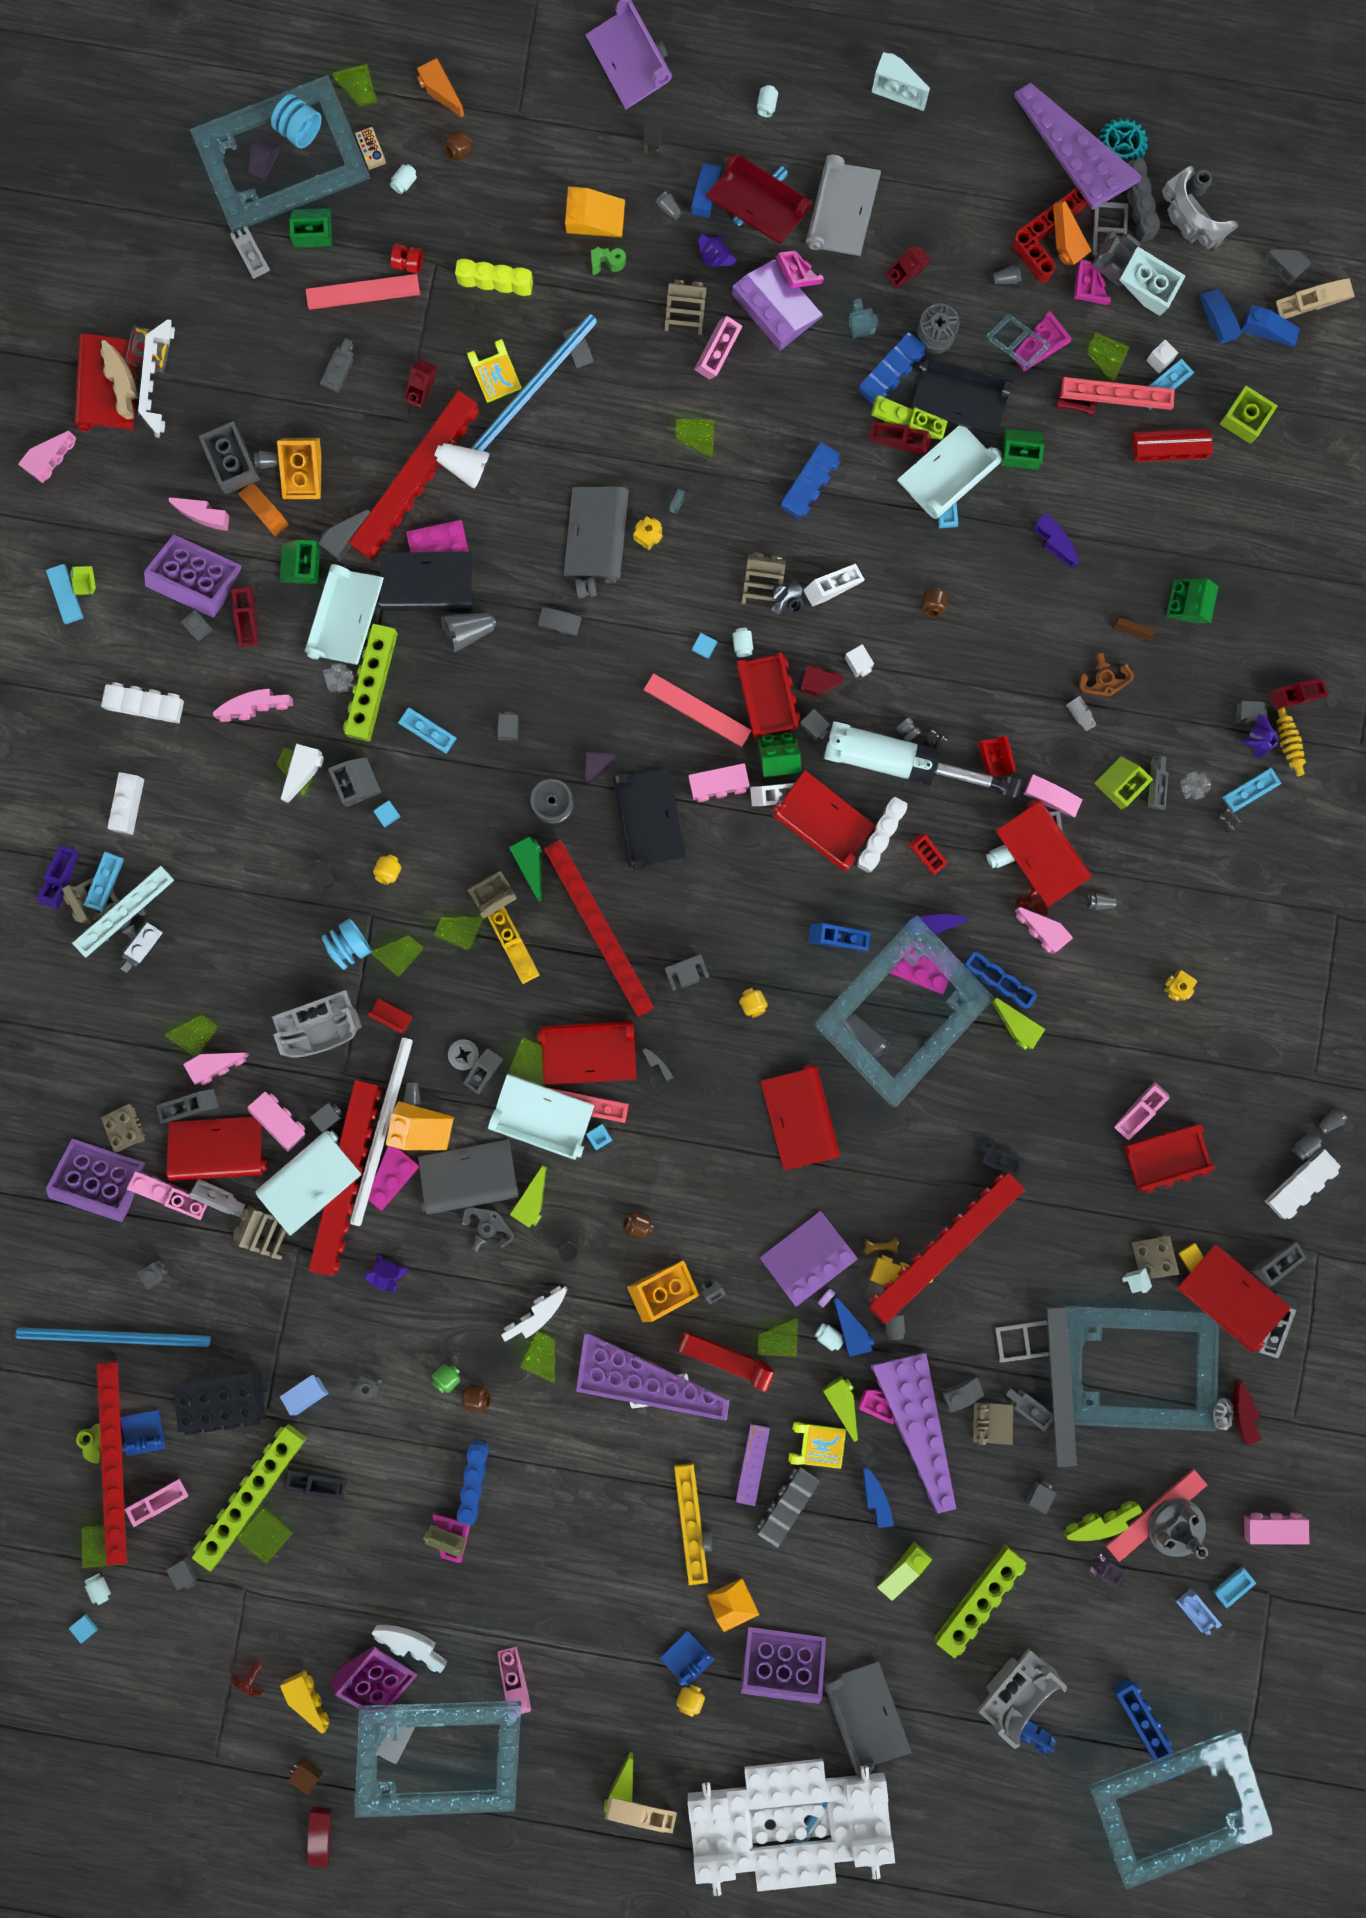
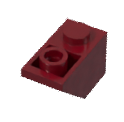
[885,246,931,289]
[404,359,437,408]
[800,665,844,697]

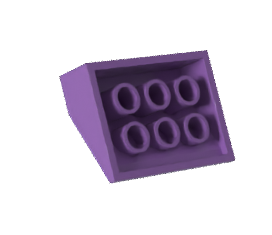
[732,259,823,351]
[144,534,242,618]
[46,1139,145,1222]
[759,1211,858,1306]
[741,1627,826,1704]

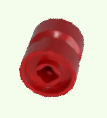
[391,243,423,274]

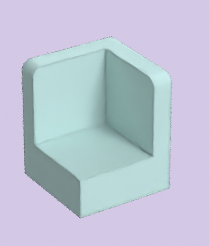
[1122,1268,1152,1293]

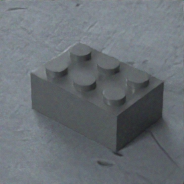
[198,421,260,494]

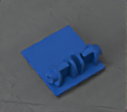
[120,1410,166,1456]
[659,1630,715,1687]

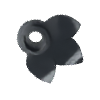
[771,579,803,615]

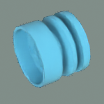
[271,93,322,149]
[322,918,372,970]

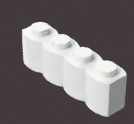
[101,682,184,723]
[857,797,907,873]
[1265,1149,1341,1219]

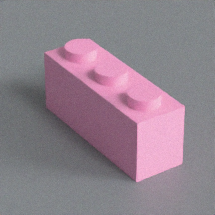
[694,316,742,380]
[688,763,750,802]
[248,1092,305,1152]
[1244,1513,1309,1544]

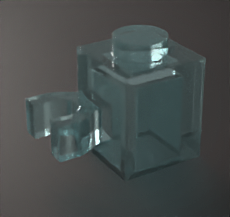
[848,298,878,338]

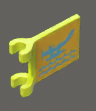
[467,339,522,403]
[788,1422,846,1469]

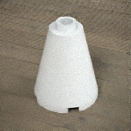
[434,443,490,489]

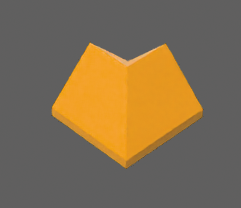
[707,1578,759,1632]

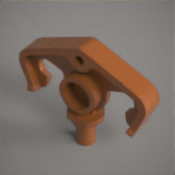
[1078,653,1134,697]

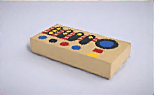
[355,127,386,170]

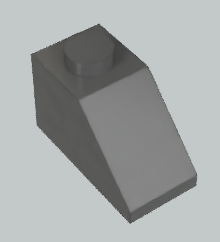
[1264,249,1312,286]
[463,1049,503,1095]
[941,1377,984,1413]

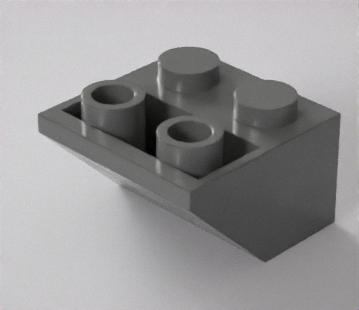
[328,757,382,807]

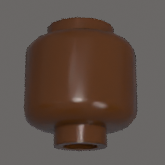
[444,131,472,161]
[922,588,948,618]
[623,1211,653,1239]
[461,1385,491,1412]

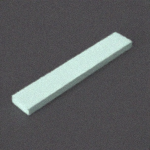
[72,866,174,958]

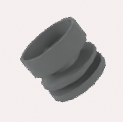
[916,303,960,355]

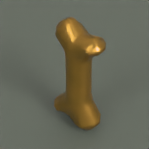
[863,1238,899,1255]

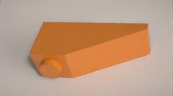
[417,58,464,117]
[1053,201,1091,265]
[238,483,289,537]

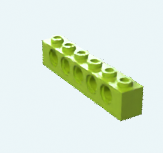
[343,624,398,742]
[934,1544,1027,1658]

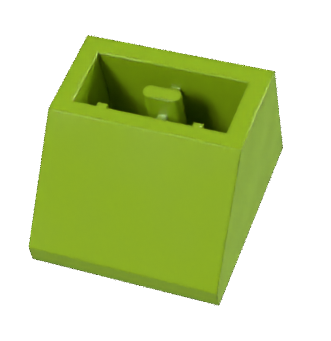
[1094,756,1153,810]

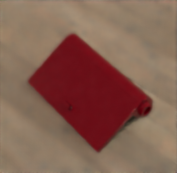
[706,153,812,245]

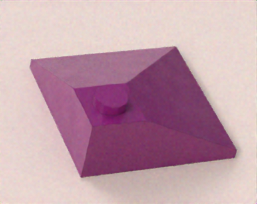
[330,1646,418,1720]

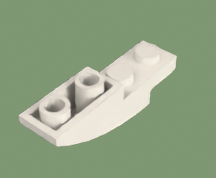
[501,1286,568,1342]
[372,1625,447,1674]

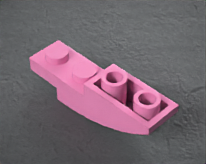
[213,689,293,722]
[127,1170,207,1220]

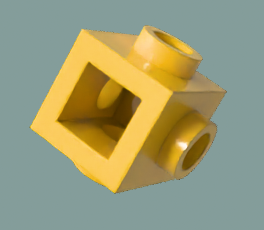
[633,516,663,550]
[1164,970,1197,1002]

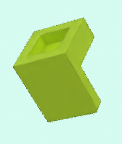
[70,566,96,595]

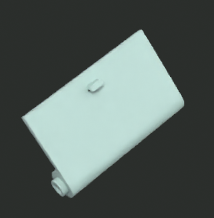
[897,426,1002,519]
[305,564,384,665]
[488,1074,595,1160]
[255,1130,362,1236]

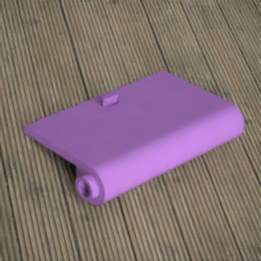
[586,0,672,109]

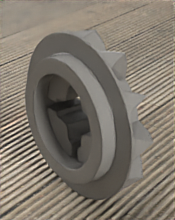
[448,1039,479,1070]
[1213,1398,1235,1430]

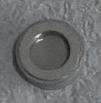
[703,1531,713,1552]

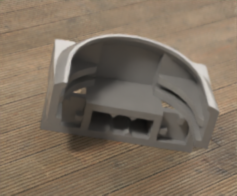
[272,990,362,1058]
[977,1649,1067,1749]

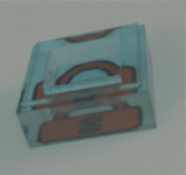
[670,489,685,514]

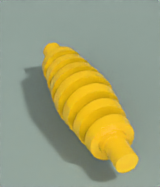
[1276,709,1306,776]

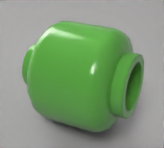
[431,1364,460,1393]

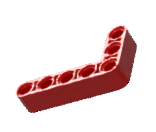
[1012,188,1088,282]
[677,1332,775,1392]

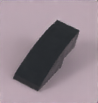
[283,1467,348,1500]

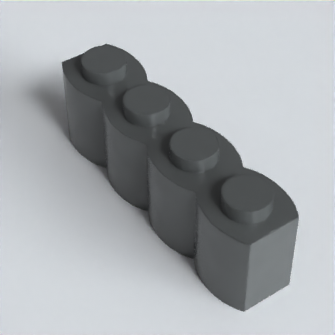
[1127,158,1160,242]
[756,1465,820,1548]

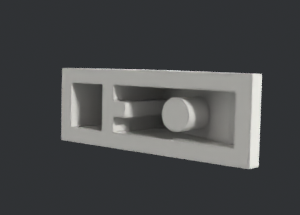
[803,564,864,607]
[281,744,323,803]
[750,783,795,806]

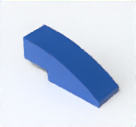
[692,163,722,218]
[1200,289,1241,344]
[862,1465,894,1528]

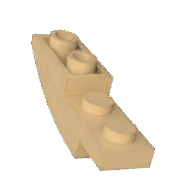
[1275,278,1355,319]
[101,340,138,420]
[605,1797,677,1834]

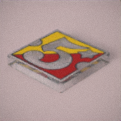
[125,326,171,373]

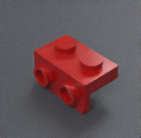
[978,735,1016,778]

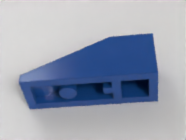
[1241,305,1300,347]
[808,923,871,951]
[833,1296,874,1357]

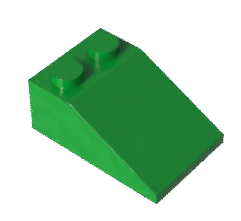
[509,837,543,902]

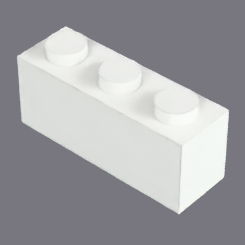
[107,772,144,835]

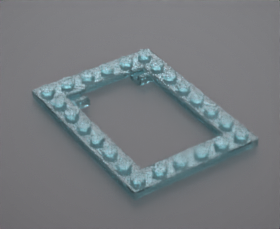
[190,75,371,233]
[813,915,994,1108]
[1063,1305,1219,1432]
[355,1701,521,1818]
[1089,1729,1273,1890]

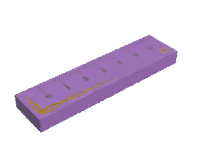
[736,1423,770,1506]

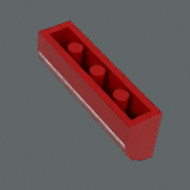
[1131,428,1213,462]

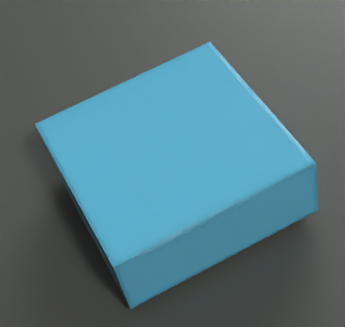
[692,633,717,659]
[373,801,400,827]
[586,1124,612,1150]
[69,1614,98,1643]

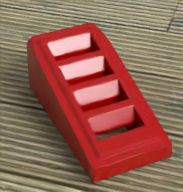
[907,833,948,875]

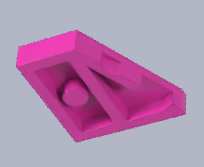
[776,251,824,288]
[1074,260,1111,305]
[857,1389,894,1425]
[433,1513,470,1563]

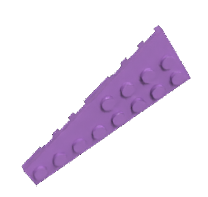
[1014,83,1141,210]
[576,1333,730,1421]
[871,1353,956,1513]

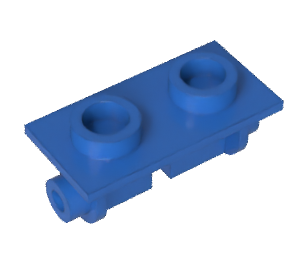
[1019,1720,1056,1754]

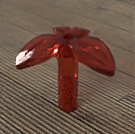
[1015,886,1048,916]
[232,1660,263,1696]

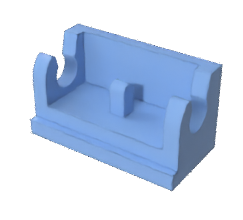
[280,1375,329,1415]
[1176,1589,1222,1635]

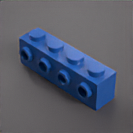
[1111,1677,1174,1765]

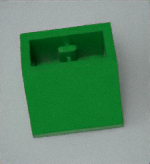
[290,208,332,247]
[1001,428,1044,470]
[280,540,320,584]
[1166,578,1219,623]
[758,732,801,777]

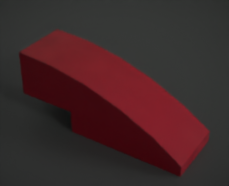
[869,421,931,455]
[231,586,259,647]
[1270,679,1328,710]
[1233,1379,1262,1446]
[308,1807,332,1867]

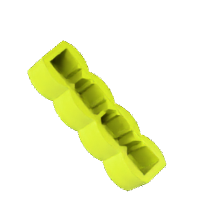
[455,259,533,296]

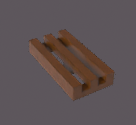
[1113,617,1155,641]

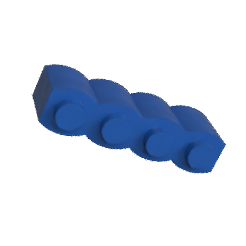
[858,332,926,405]
[780,442,841,520]
[963,952,1037,1009]
[457,1440,489,1525]

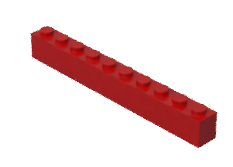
[349,391,479,561]
[544,840,654,1017]
[309,1080,382,1276]
[867,1173,1025,1324]
[97,1360,127,1566]

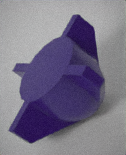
[698,233,737,267]
[1242,714,1278,758]
[364,1255,408,1292]

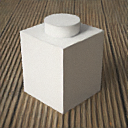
[1146,340,1178,374]
[845,644,874,677]

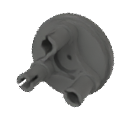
[1148,1498,1208,1559]

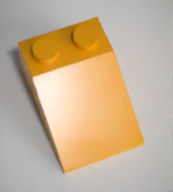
[565,187,625,237]
[277,438,322,499]
[386,1101,454,1150]
[627,1261,699,1322]

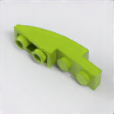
[871,395,948,440]
[1063,1501,1142,1541]

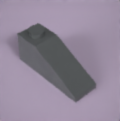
[318,510,371,562]
[156,1089,218,1124]
[1248,1242,1307,1287]
[1259,1293,1297,1358]

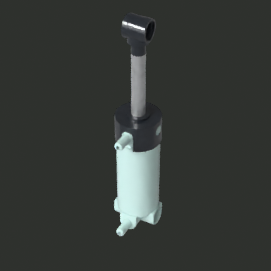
[824,721,1023,799]

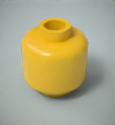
[373,855,402,885]
[739,988,768,1018]
[676,1684,705,1717]

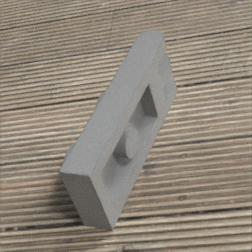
[230,226,270,279]

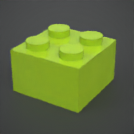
[1220,386,1278,444]

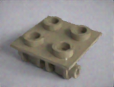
[101,1104,146,1153]
[1132,1235,1179,1279]
[973,1402,1013,1445]

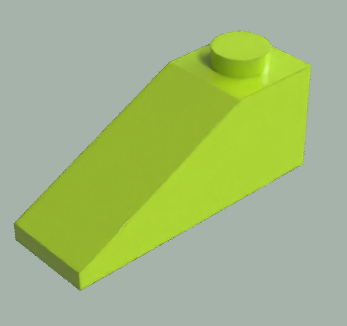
[991,998,1045,1050]
[510,1165,547,1228]
[822,1376,858,1442]
[877,1542,932,1601]
[604,1752,633,1812]

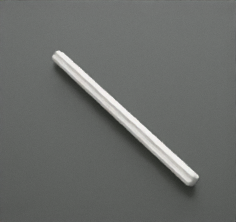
[350,1038,413,1226]

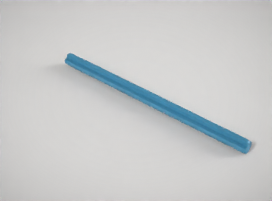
[470,314,597,451]
[16,1327,211,1347]

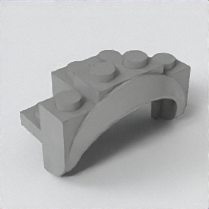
[1162,166,1238,250]

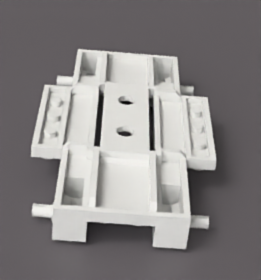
[688,1759,895,1896]

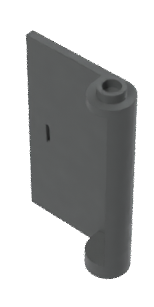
[564,487,629,584]
[418,1139,519,1215]
[823,1661,912,1775]

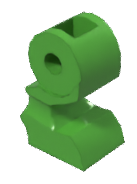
[591,247,626,275]

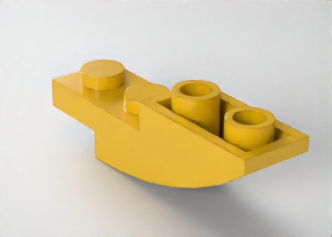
[488,907,540,984]

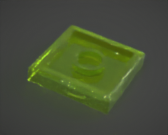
[237,1507,293,1564]

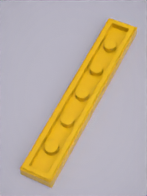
[674,1463,708,1585]

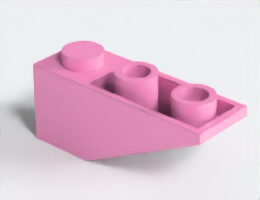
[18,431,76,483]
[1015,907,1073,954]
[183,1053,250,1086]
[497,1647,531,1716]

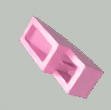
[169,498,229,531]
[1023,775,1082,817]
[1114,1082,1169,1140]
[125,1479,188,1527]

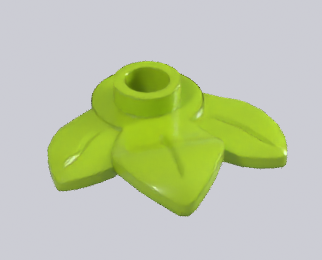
[76,1423,101,1464]

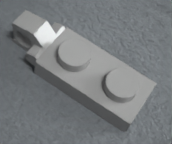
[189,1179,245,1217]

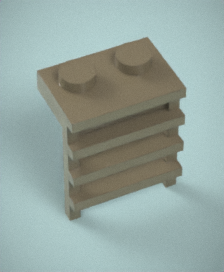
[665,279,707,335]
[742,552,786,604]
[467,870,517,919]
[62,877,119,925]
[233,1204,286,1260]

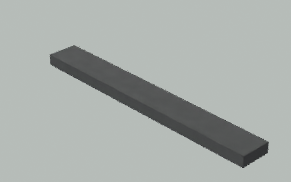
[1046,1307,1077,1467]

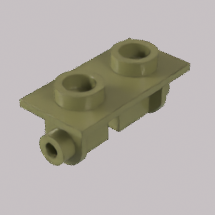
[423,1525,467,1558]

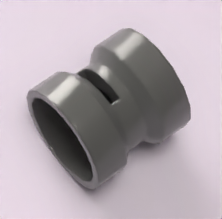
[575,577,597,599]
[895,717,922,742]

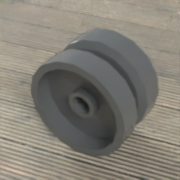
[530,779,574,824]

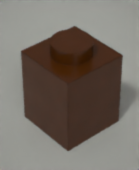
[288,1758,323,1795]

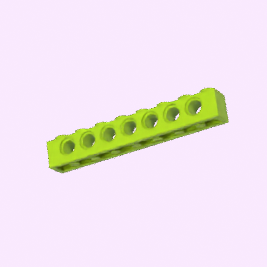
[192,1424,307,1572]

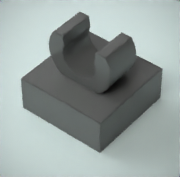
[702,1278,727,1305]

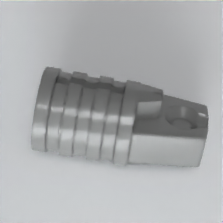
[1066,696,1096,731]

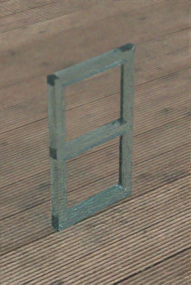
[986,314,1051,369]

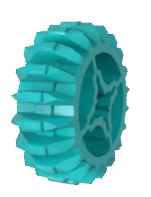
[1097,117,1148,164]

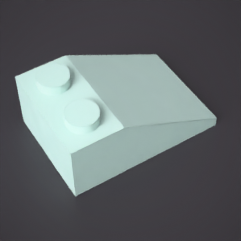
[872,52,930,111]
[1120,247,1185,316]

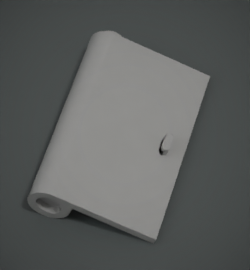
[806,155,881,256]

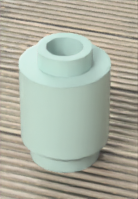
[757,85,778,117]
[390,164,417,194]
[732,628,753,657]
[986,845,1015,868]
[814,1323,844,1351]
[85,1573,111,1605]

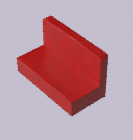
[367,999,413,1033]

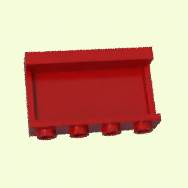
[737,652,801,738]
[1124,1124,1215,1193]

